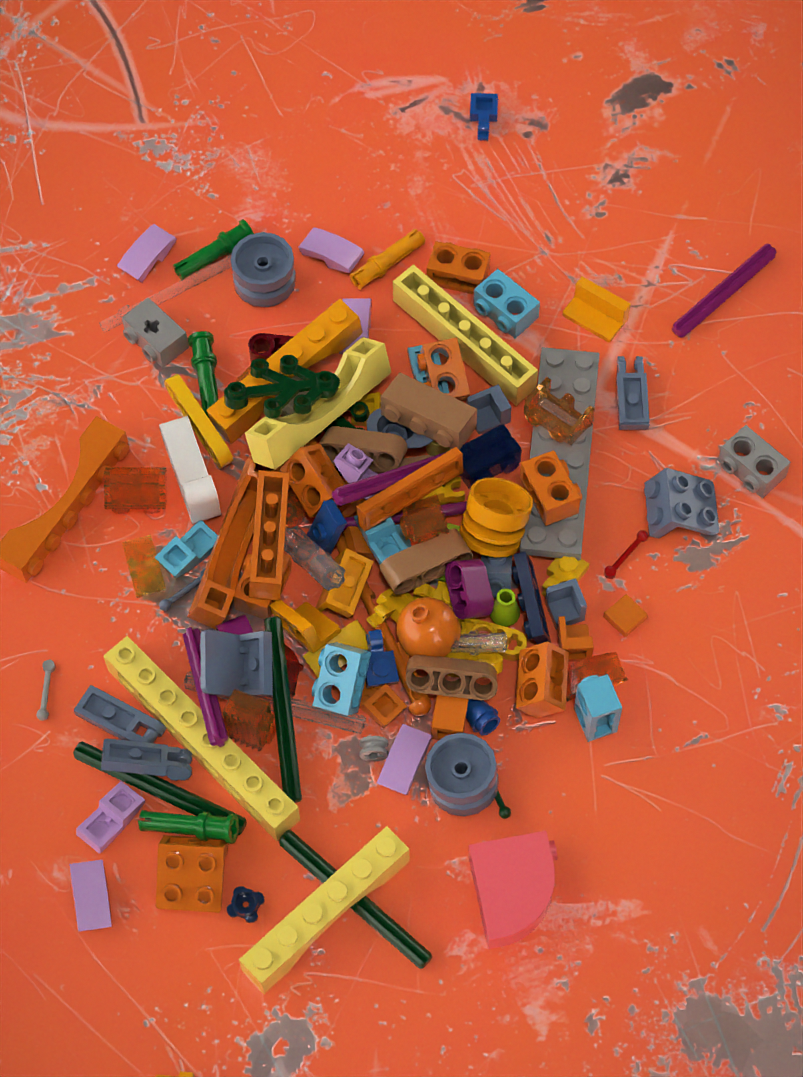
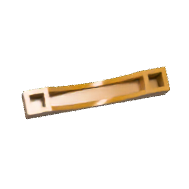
[206,298,363,444]

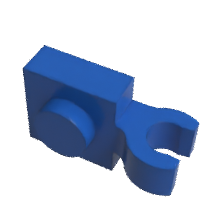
[470,93,498,140]
[365,629,399,688]

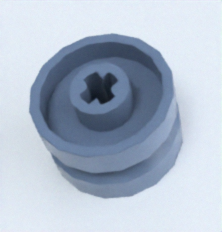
[230,232,296,307]
[425,733,499,816]

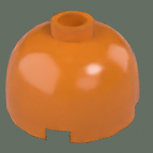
[396,597,461,657]

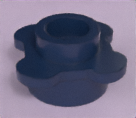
[227,886,264,923]

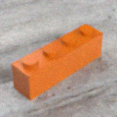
[249,470,289,600]

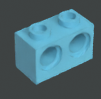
[474,269,540,339]
[312,642,371,716]
[574,674,622,742]

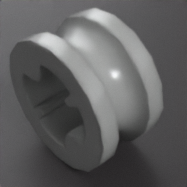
[359,736,388,761]

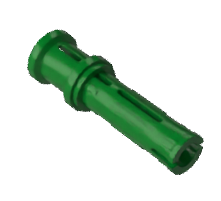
[173,219,254,281]
[188,331,219,418]
[138,810,239,844]

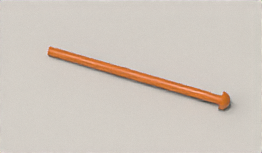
[336,532,432,716]

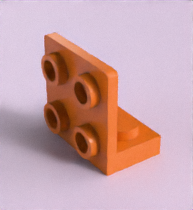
[155,835,229,913]

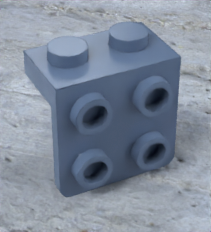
[644,467,719,539]
[200,629,273,700]

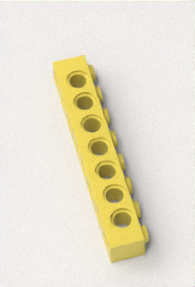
[103,636,300,841]

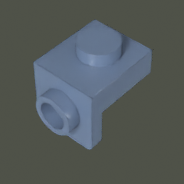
[481,555,512,599]

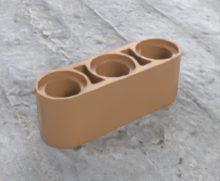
[319,426,408,473]
[379,528,473,595]
[406,655,498,700]

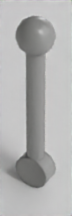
[36,660,56,721]

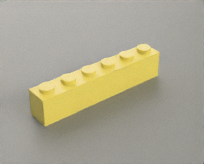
[393,264,538,406]

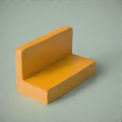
[562,276,631,342]
[315,548,374,618]
[269,600,341,653]

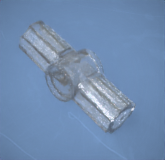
[284,526,345,591]

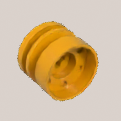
[459,478,533,558]

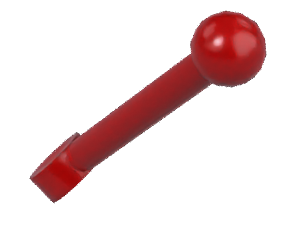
[604,530,649,579]

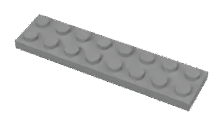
[520,347,600,560]

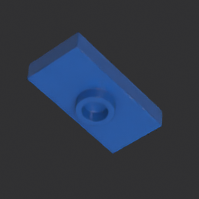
[306,499,347,560]

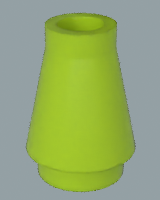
[490,588,520,627]

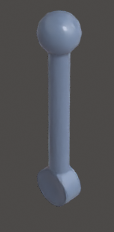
[159,569,205,611]

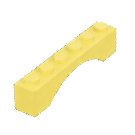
[245,337,392,470]
[239,826,410,994]

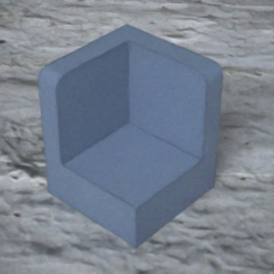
[466,384,512,435]
[545,578,587,630]

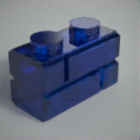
[459,424,522,489]

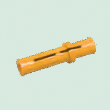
[350,229,425,290]

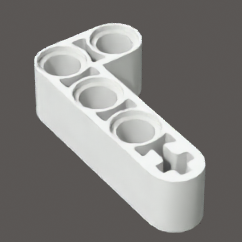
[159,416,221,524]

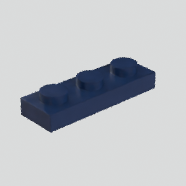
[512,551,551,645]

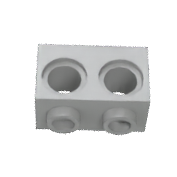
[718,425,791,499]

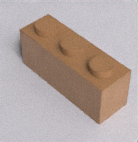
[381,372,477,450]

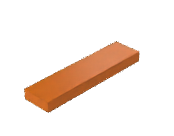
[357,447,463,531]

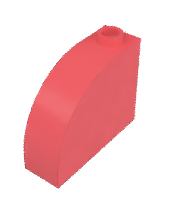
[468,831,558,949]

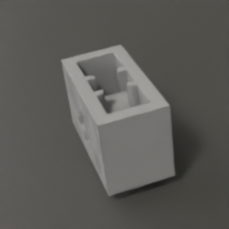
[122,297,189,368]

